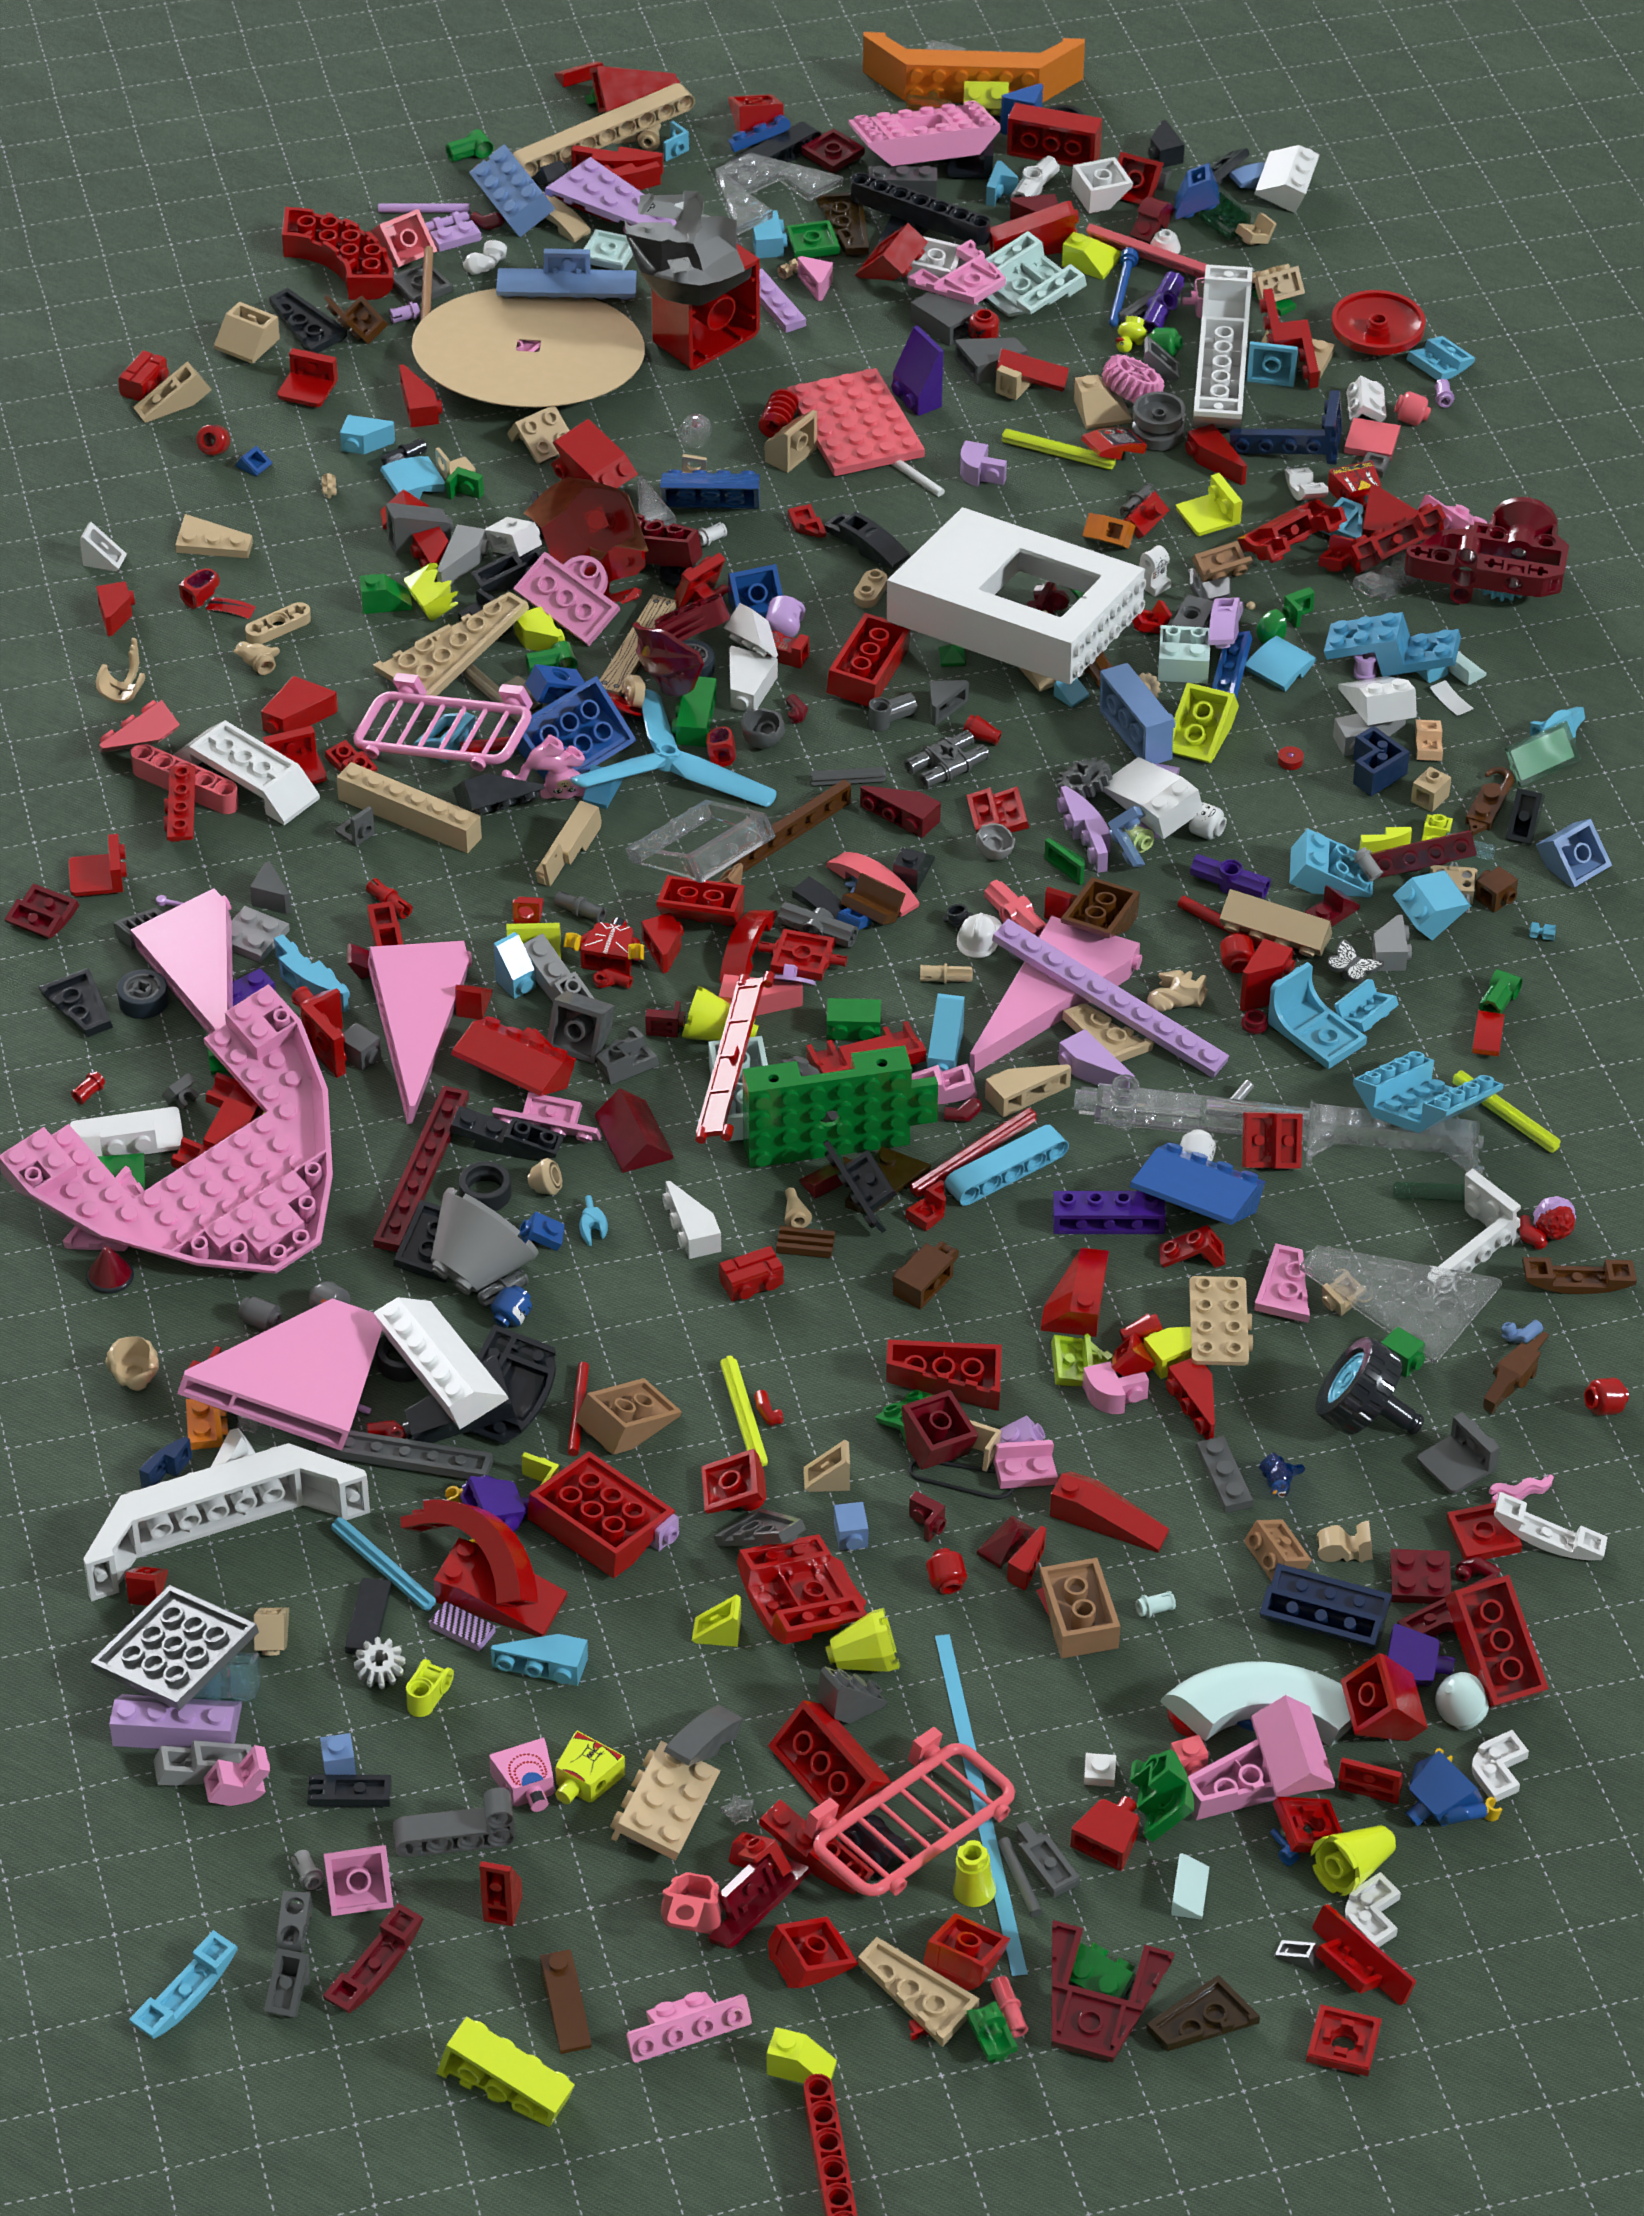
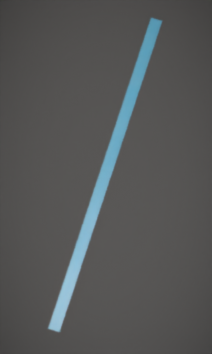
[935,1634,1028,1976]

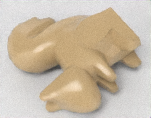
[1147,970,1208,1012]

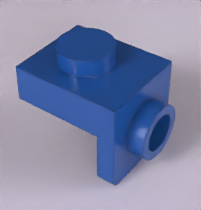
[519,1211,565,1251]

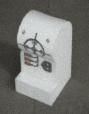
[1139,545,1171,597]

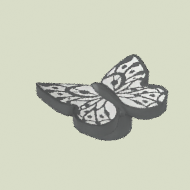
[1327,939,1384,983]

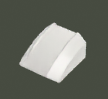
[907,236,967,279]

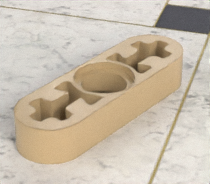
[245,602,311,644]

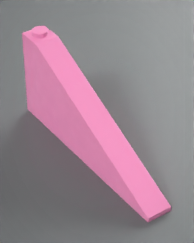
[131,889,233,1034]
[970,916,1142,1074]
[368,941,472,1124]

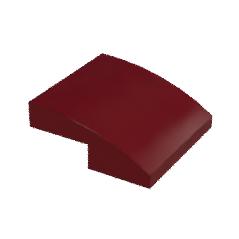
[4,883,80,939]

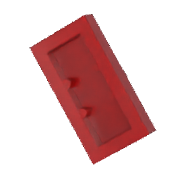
[1124,491,1169,539]

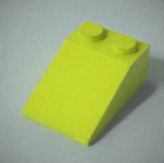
[1172,682,1239,764]

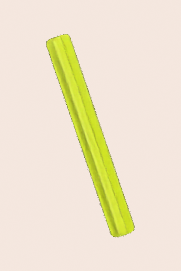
[1002,429,1116,470]
[1452,1070,1561,1153]
[720,1356,768,1467]

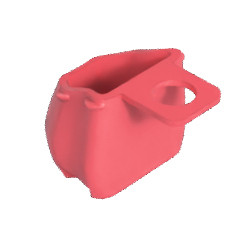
[661,1872,723,1934]

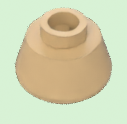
[528,1158,562,1195]

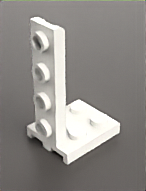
[1427,1168,1521,1300]

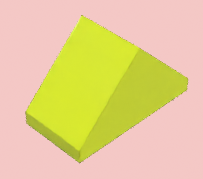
[692,1594,741,1647]

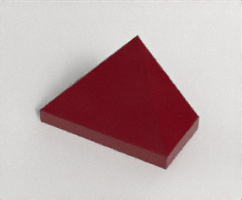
[977,1515,1035,1568]

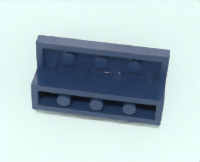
[1259,1563,1392,1650]

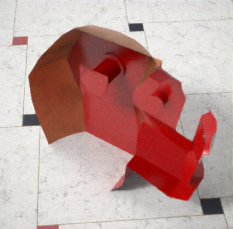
[524,477,648,604]

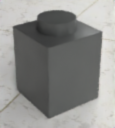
[343,1023,381,1071]

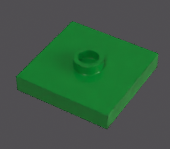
[785,220,840,260]

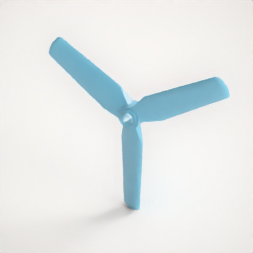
[570,689,777,807]

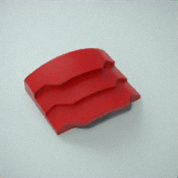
[737,1534,867,1644]

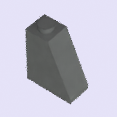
[910,292,983,346]
[955,338,1029,385]
[386,503,454,556]

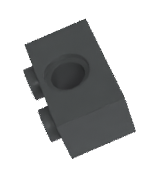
[1168,594,1214,628]

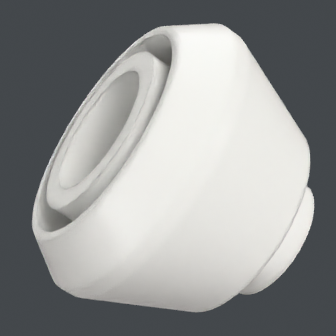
[1150,229,1181,254]

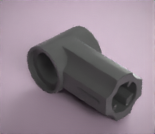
[868,693,918,731]

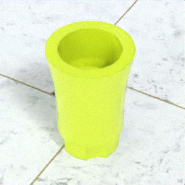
[953,1840,996,1907]

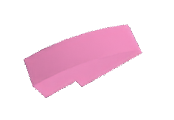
[912,1064,977,1105]

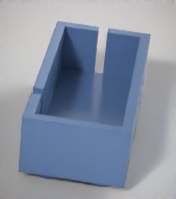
[469,144,555,237]

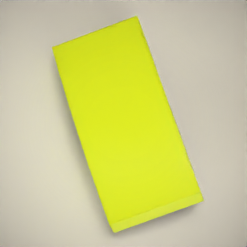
[1422,814,1453,841]
[1359,827,1412,853]

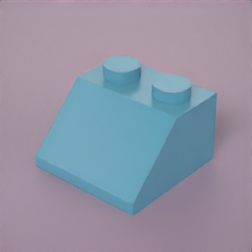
[1393,870,1471,940]

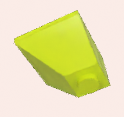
[1062,232,1122,280]

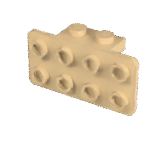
[1189,1276,1253,1366]

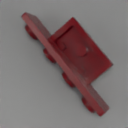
[1370,830,1477,878]
[708,1857,811,1949]

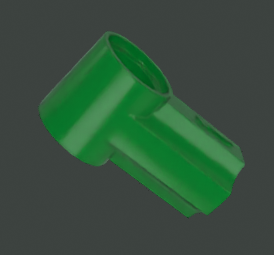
[445,129,494,163]
[525,641,578,675]
[1479,969,1523,1014]

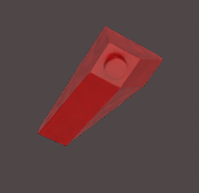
[1040,1248,1109,1337]
[1050,1472,1169,1553]

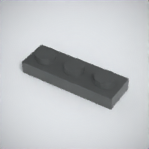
[1196,1436,1253,1514]

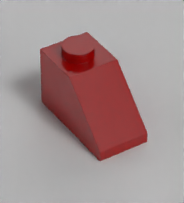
[96,581,135,636]
[641,912,684,974]

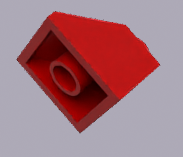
[1240,939,1295,1012]

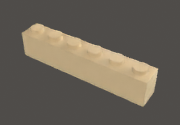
[337,762,482,854]

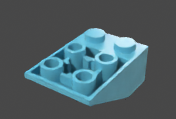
[1289,828,1373,897]

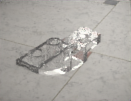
[1352,551,1419,600]

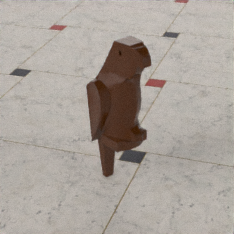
[1483,1332,1549,1414]

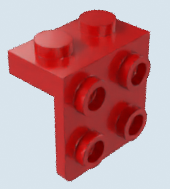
[277,348,338,407]
[263,726,327,784]
[69,834,127,896]

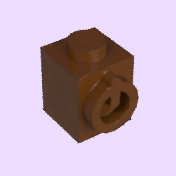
[1475,866,1518,913]

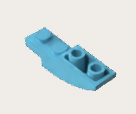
[274,934,350,1012]

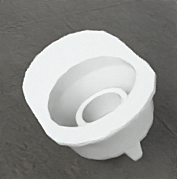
[957,913,1002,958]

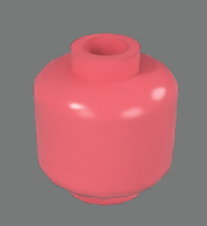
[1394,391,1431,426]

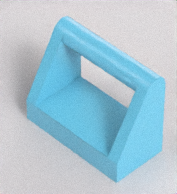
[413,712,476,763]

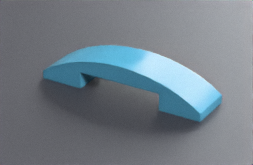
[129,1930,238,2039]

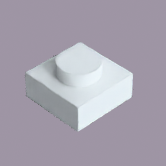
[1084,1753,1116,1787]

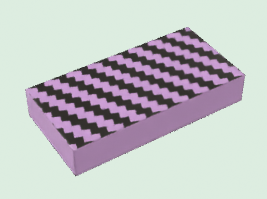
[429,1601,496,1652]

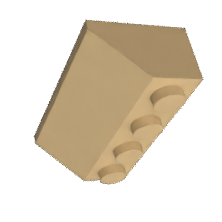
[1220,889,1332,957]

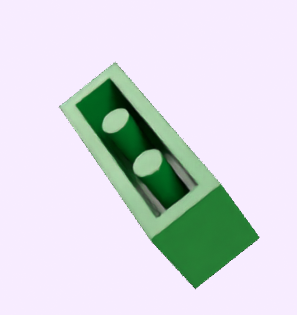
[672,677,717,747]

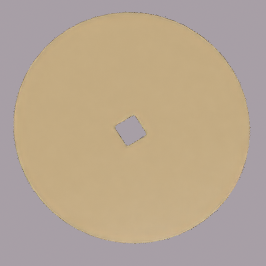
[412,289,645,407]

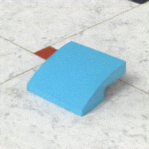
[1406,336,1476,381]
[380,456,445,499]
[1245,636,1317,692]

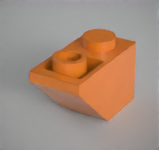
[1082,513,1136,549]

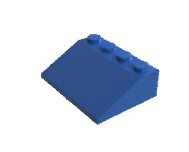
[660,470,760,509]
[507,676,637,780]
[1129,1143,1266,1225]

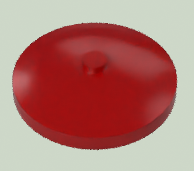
[1331,290,1426,355]

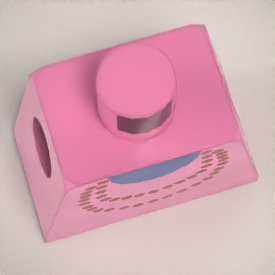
[489,1738,554,1812]

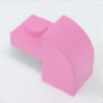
[1082,1361,1149,1414]
[204,1745,270,1806]

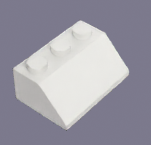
[1254,145,1319,213]

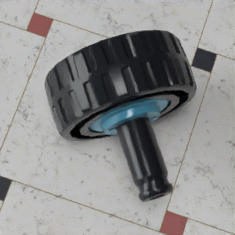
[1315,1337,1424,1435]

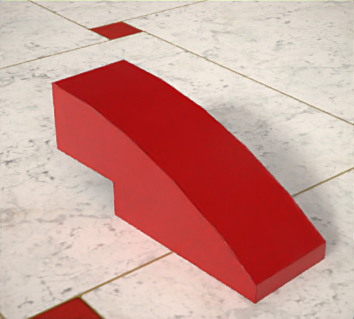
[367,901,403,946]

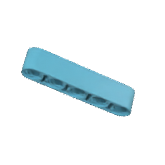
[944,1125,1069,1206]

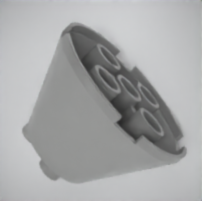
[431,1188,539,1295]

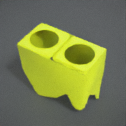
[404,563,459,622]

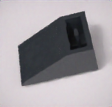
[453,773,545,817]

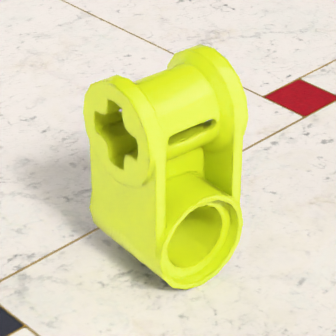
[406,1659,454,1717]

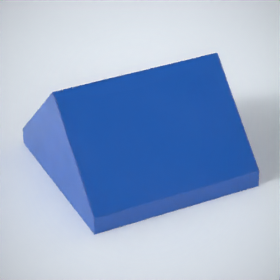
[1000,83,1043,135]
[728,564,783,617]

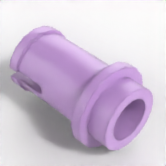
[389,302,420,324]
[1434,379,1454,408]

